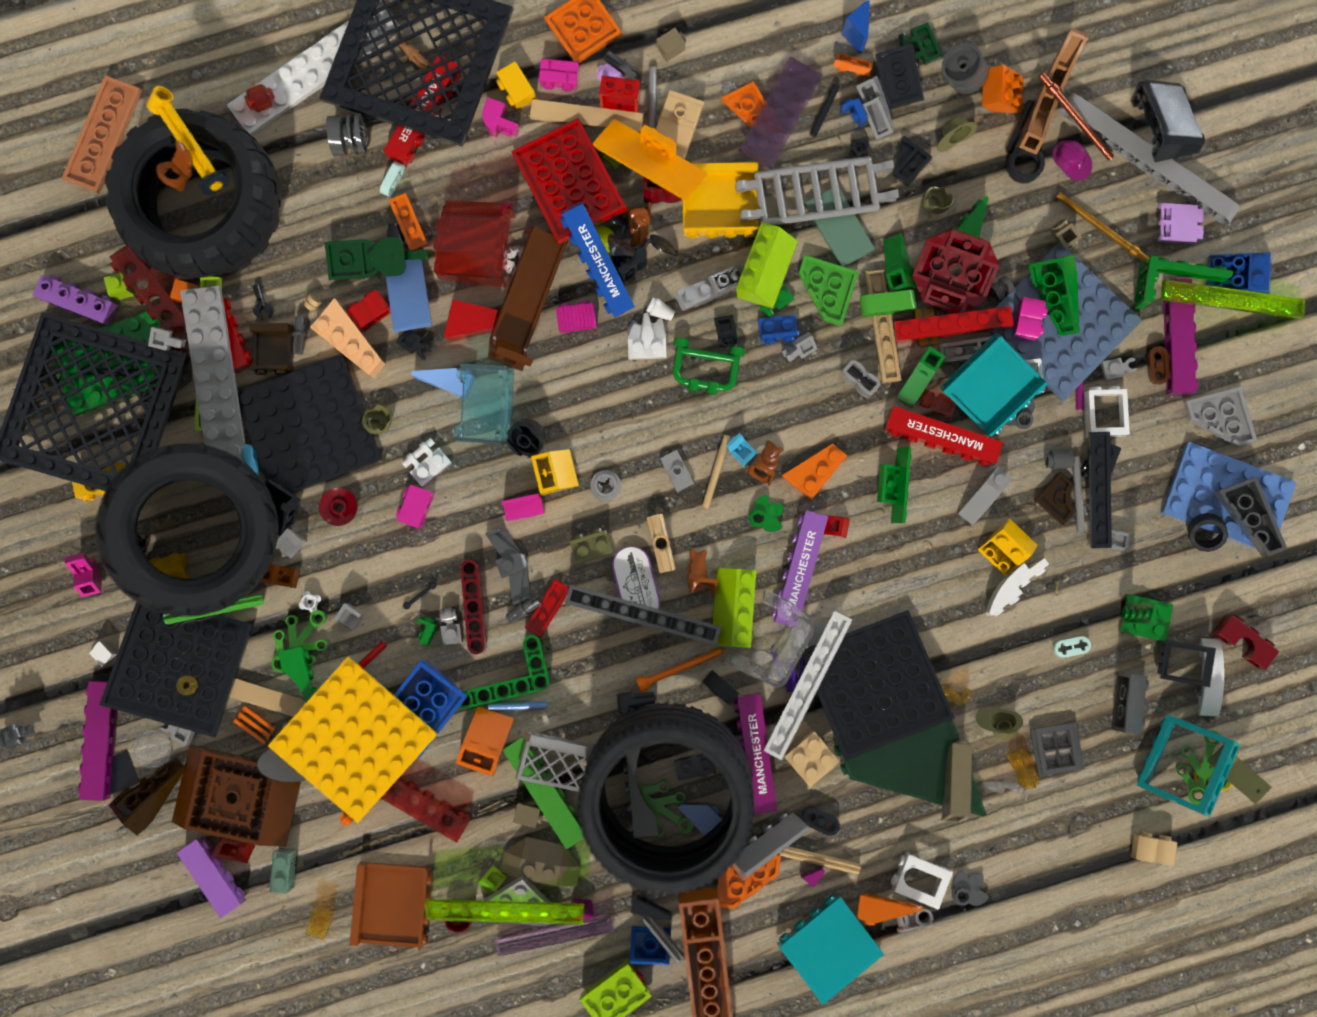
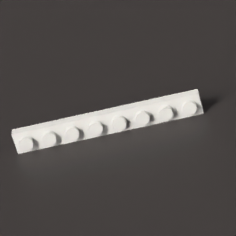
[764,611,852,760]

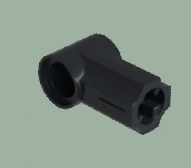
[616,691,655,714]

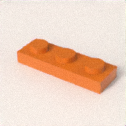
[389,193,429,251]

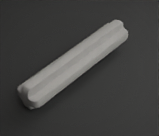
[643,916,685,964]

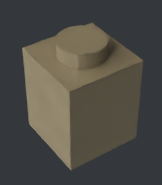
[656,28,686,62]
[513,801,544,828]

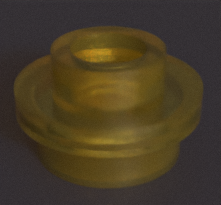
[177,676,197,696]

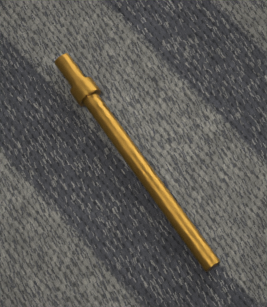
[1055,191,1150,263]

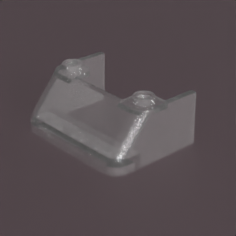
[729,589,815,688]

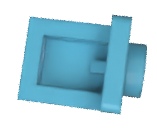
[726,433,758,468]

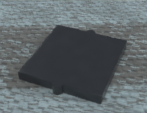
[110,751,139,795]

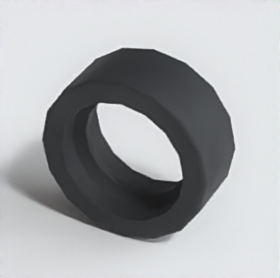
[1006,147,1045,184]
[1187,513,1228,552]
[702,670,739,705]

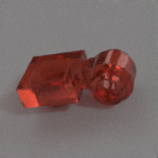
[918,390,956,419]

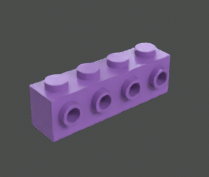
[32,274,119,326]
[177,836,246,918]

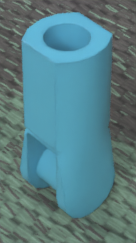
[242,444,260,477]

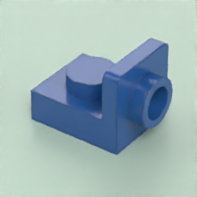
[840,98,868,127]

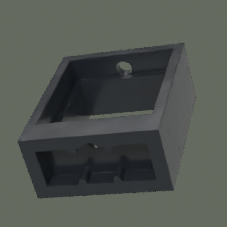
[1157,640,1216,687]

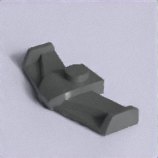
[485,527,531,606]

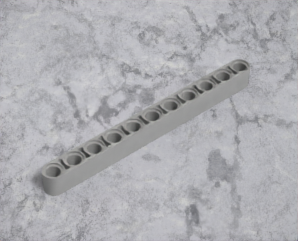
[1058,93,1240,225]

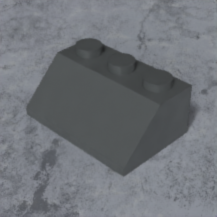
[1112,672,1149,734]

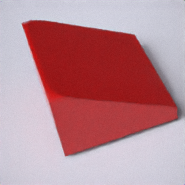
[824,515,849,538]

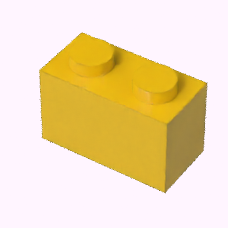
[496,61,536,111]

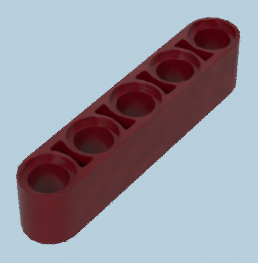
[460,560,487,654]

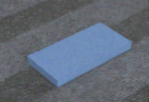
[386,259,432,333]

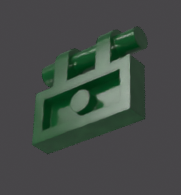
[898,22,943,68]

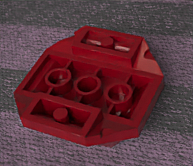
[912,228,1000,313]

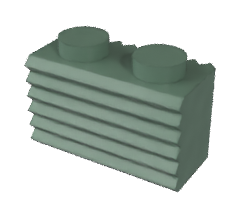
[270,848,298,893]

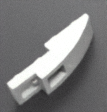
[985,558,1049,617]

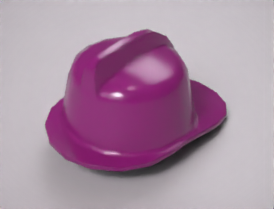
[1052,140,1093,181]

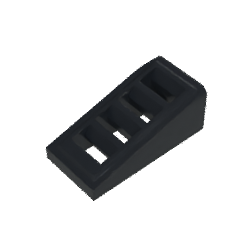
[630,895,672,921]

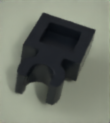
[396,330,432,360]

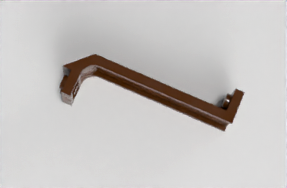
[488,225,568,371]

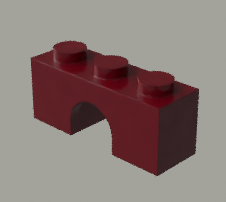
[1212,615,1280,670]

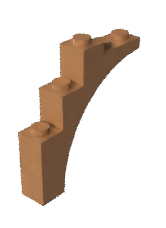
[1019,27,1089,155]

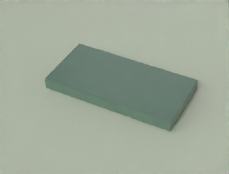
[804,188,875,267]

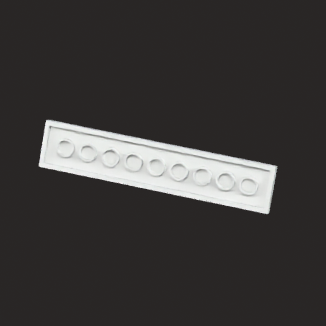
[227,0,403,136]

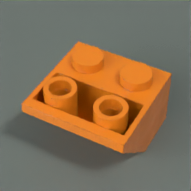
[982,64,1024,113]

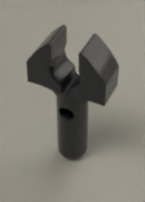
[252,284,274,320]

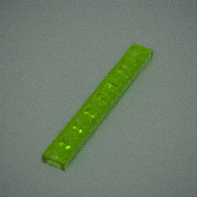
[1161,280,1305,319]
[425,899,585,925]

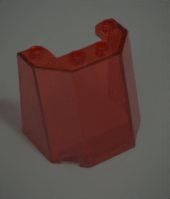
[433,200,516,288]

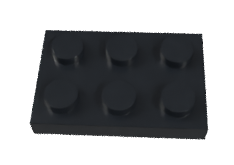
[875,43,925,110]

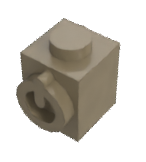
[1051,218,1082,249]

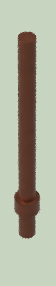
[1038,72,1114,161]

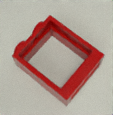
[599,75,640,113]

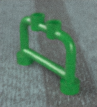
[673,338,745,395]

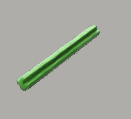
[163,594,263,624]

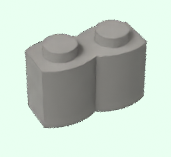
[840,360,881,398]

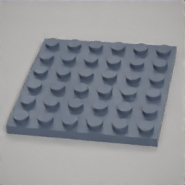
[989,243,1142,402]

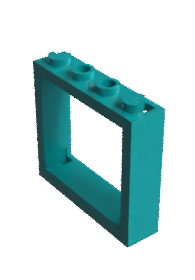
[1137,714,1240,818]

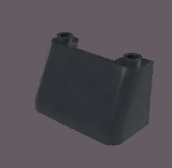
[1131,80,1205,162]

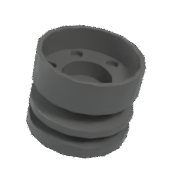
[326,113,368,156]

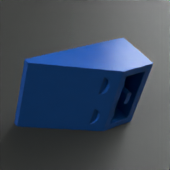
[1207,252,1272,296]

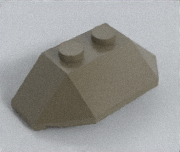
[500,837,581,886]

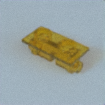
[1007,747,1040,789]

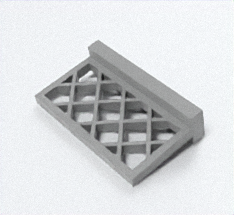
[515,731,594,792]

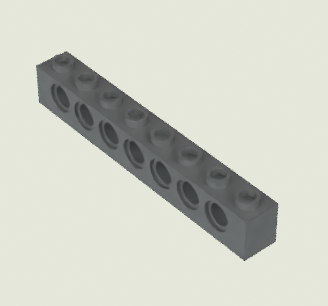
[565,585,721,646]

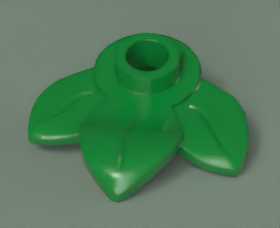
[748,495,784,532]

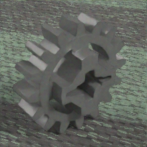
[0,724,35,750]

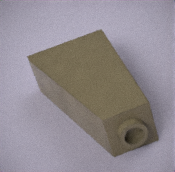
[941,741,972,823]

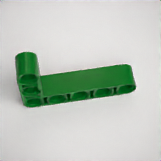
[459,635,550,709]

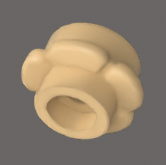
[303,294,321,311]

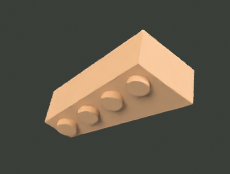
[310,298,386,379]

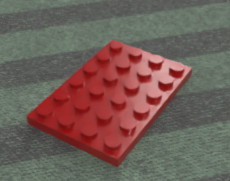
[511,118,627,245]

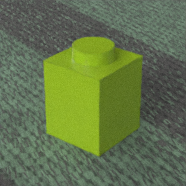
[103,272,135,301]

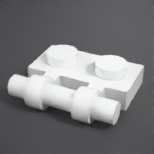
[401,438,452,487]

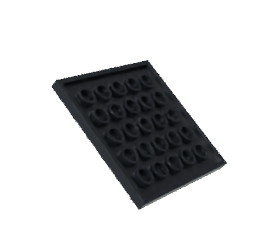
[238,354,382,494]
[99,602,254,738]
[800,610,955,761]

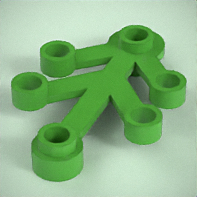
[271,610,328,673]
[1177,730,1230,805]
[627,780,693,836]

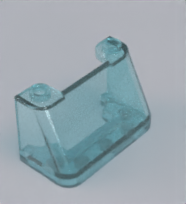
[454,363,514,444]

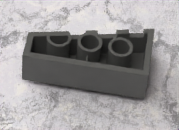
[1213,477,1288,556]

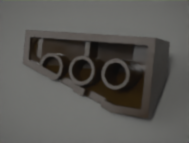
[109,757,186,836]

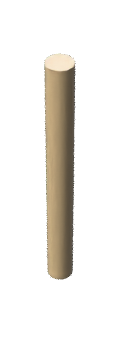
[702,435,731,509]

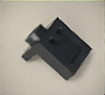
[714,315,737,347]

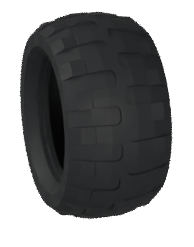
[105,109,281,280]

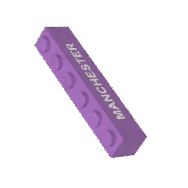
[771,510,828,628]

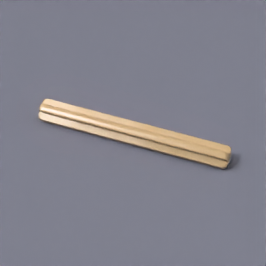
[778,846,861,874]

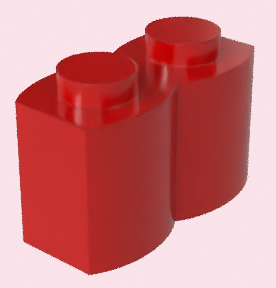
[346,290,391,333]

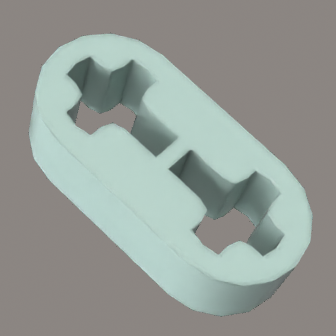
[380,161,405,197]
[1052,636,1091,658]

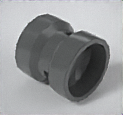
[989,276,1015,302]

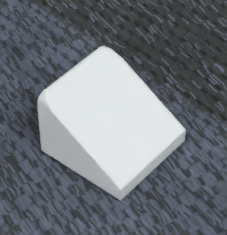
[89,640,117,668]

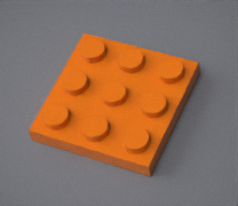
[544,0,622,63]

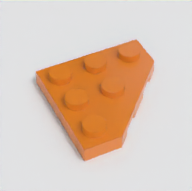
[717,855,781,909]

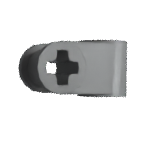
[896,905,933,933]

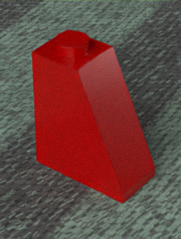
[444,300,499,341]

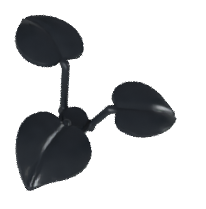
[608,213,678,266]

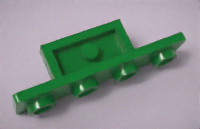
[877,447,912,524]

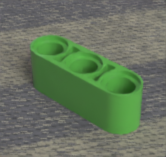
[859,290,917,317]

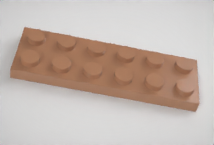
[62,75,142,194]

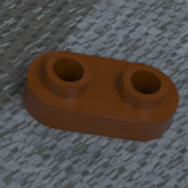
[1147,346,1170,385]

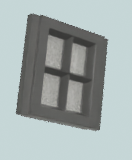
[1030,722,1084,776]

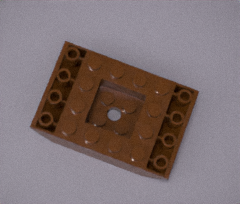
[171,745,301,847]

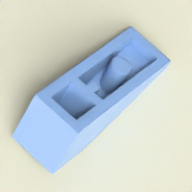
[411,367,475,399]

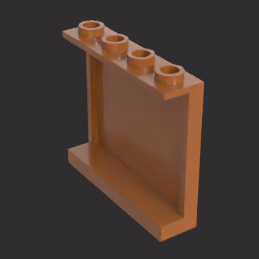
[350,862,433,951]

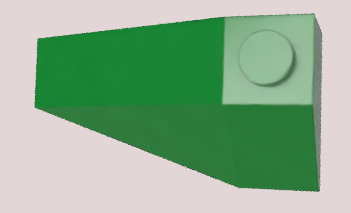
[1029,254,1080,336]

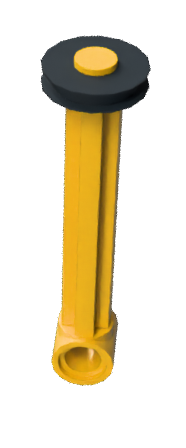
[146,86,230,195]

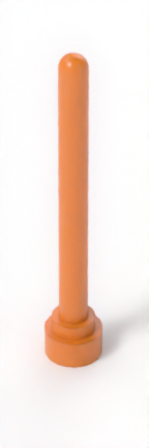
[635,647,724,693]

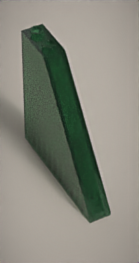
[833,720,987,817]

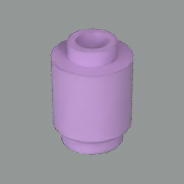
[596,63,624,82]

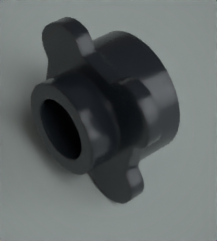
[849,139,869,157]

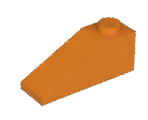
[857,893,923,925]

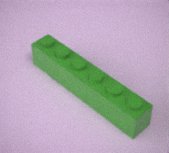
[503,736,583,850]

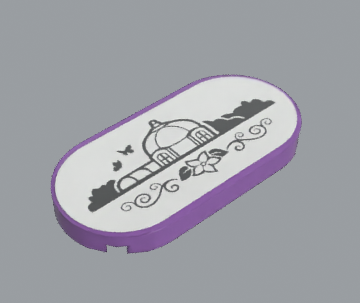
[612,546,660,609]

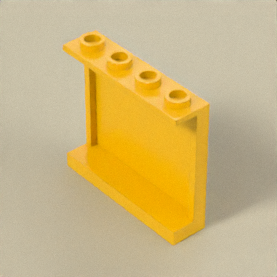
[682,162,760,238]

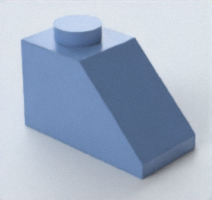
[678,802,722,836]

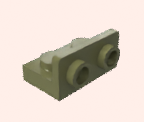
[569,528,613,564]

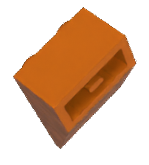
[455,706,514,776]

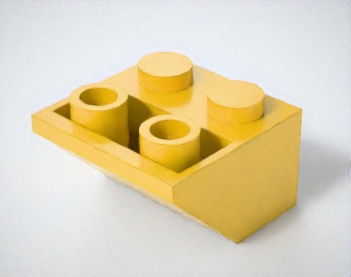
[531,449,579,496]
[978,519,1038,577]

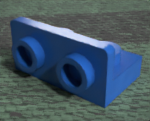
[757,315,799,345]

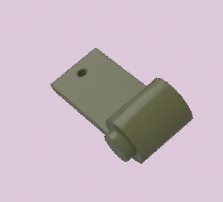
[1207,744,1272,804]

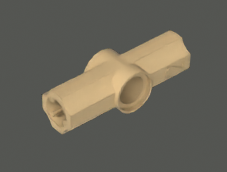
[646,514,676,574]

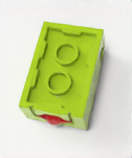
[580,958,651,1017]

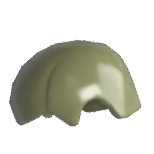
[923,186,953,215]
[362,404,392,435]

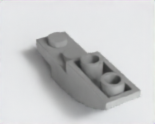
[674,264,743,311]

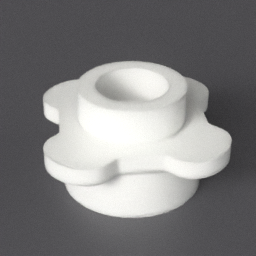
[299,591,321,613]

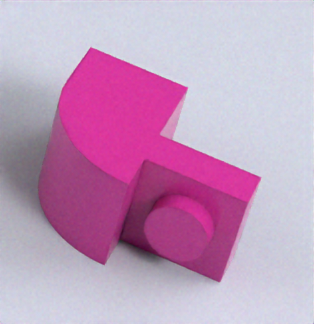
[482,97,519,138]
[65,552,102,597]

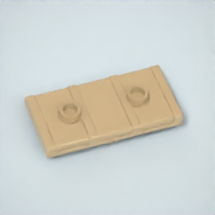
[656,90,704,159]

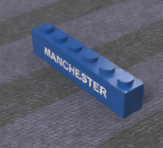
[559,201,635,318]

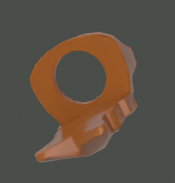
[157,141,192,193]
[622,201,651,247]
[745,440,784,486]
[686,549,718,594]

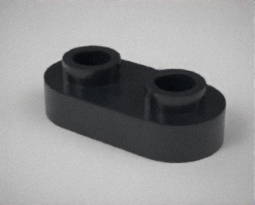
[802,807,840,836]

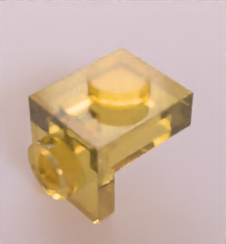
[941,684,972,706]
[305,907,333,941]

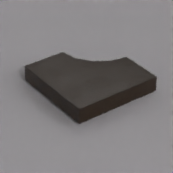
[1034,471,1076,525]

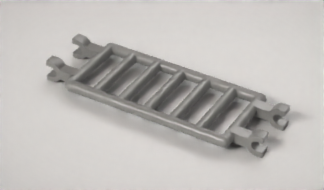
[735,157,899,225]

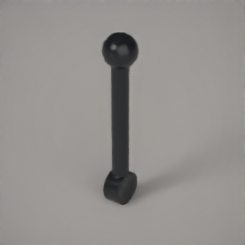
[403,582,436,609]

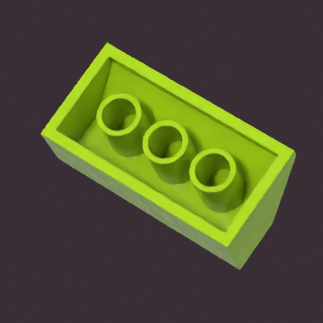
[736,222,798,309]
[711,568,756,648]

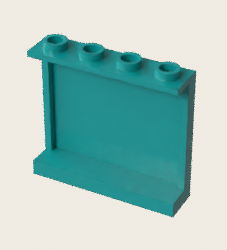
[940,332,1048,438]
[776,894,884,1005]

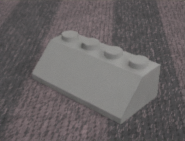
[733,813,810,880]

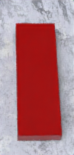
[525,579,569,638]

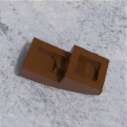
[260,564,300,588]

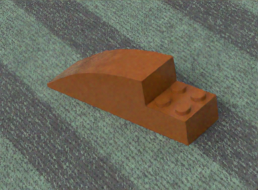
[678,887,733,1017]

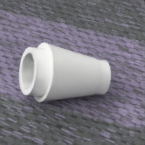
[646,297,675,321]

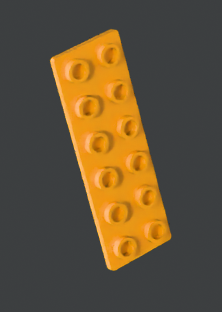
[593,119,707,201]

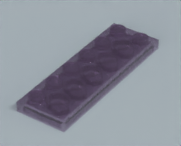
[738,56,823,169]

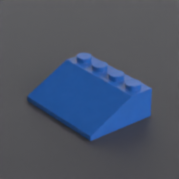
[394,658,467,758]

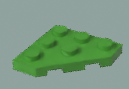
[798,255,859,327]

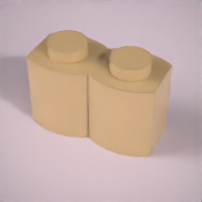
[1131,831,1177,866]

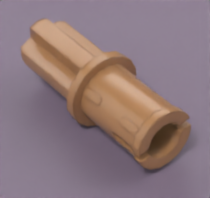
[398,40,431,71]

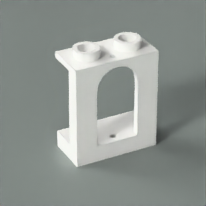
[891,851,953,910]

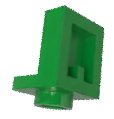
[416,616,438,647]

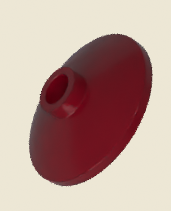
[319,488,358,526]

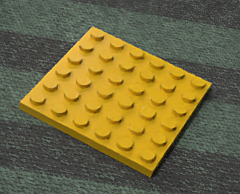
[268,656,438,823]

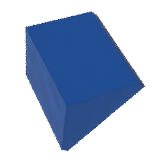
[841,0,870,53]
[630,926,671,966]

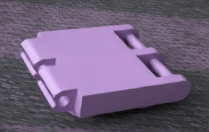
[1158,203,1204,244]

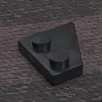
[893,136,932,187]

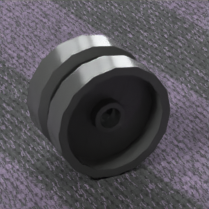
[942,43,989,94]

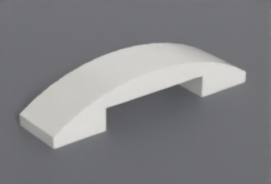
[1198,638,1224,716]

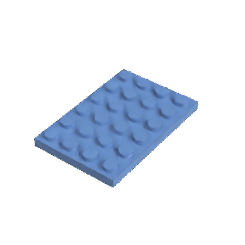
[1161,442,1297,549]

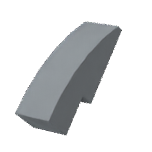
[856,76,894,140]

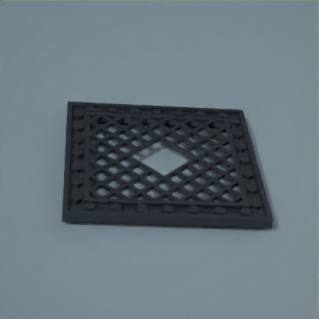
[319,0,513,147]
[0,313,190,491]

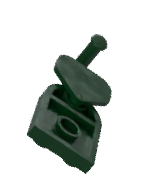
[324,237,435,280]

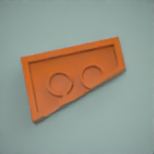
[721,81,782,140]
[782,444,847,500]

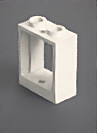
[1083,386,1130,438]

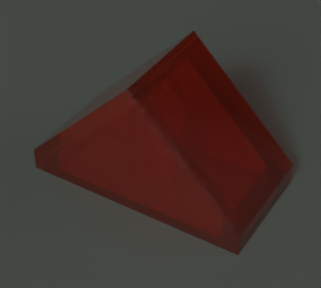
[212,837,255,863]

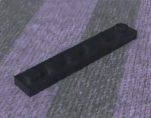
[1088,431,1112,548]

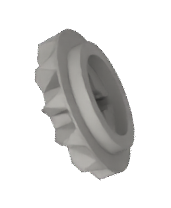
[590,470,621,501]

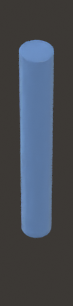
[488,701,547,710]

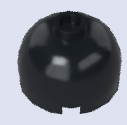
[507,419,546,458]

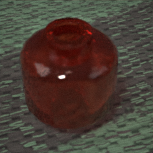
[244,84,275,113]

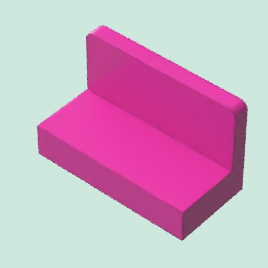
[501,494,545,522]

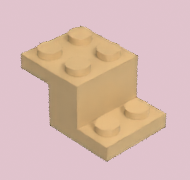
[784,720,840,787]

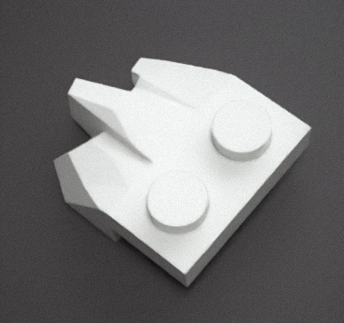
[628,312,667,360]

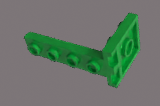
[1133,256,1233,310]
[1118,594,1173,642]

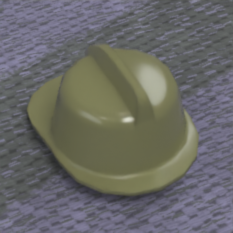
[937,116,977,152]
[976,706,1023,740]

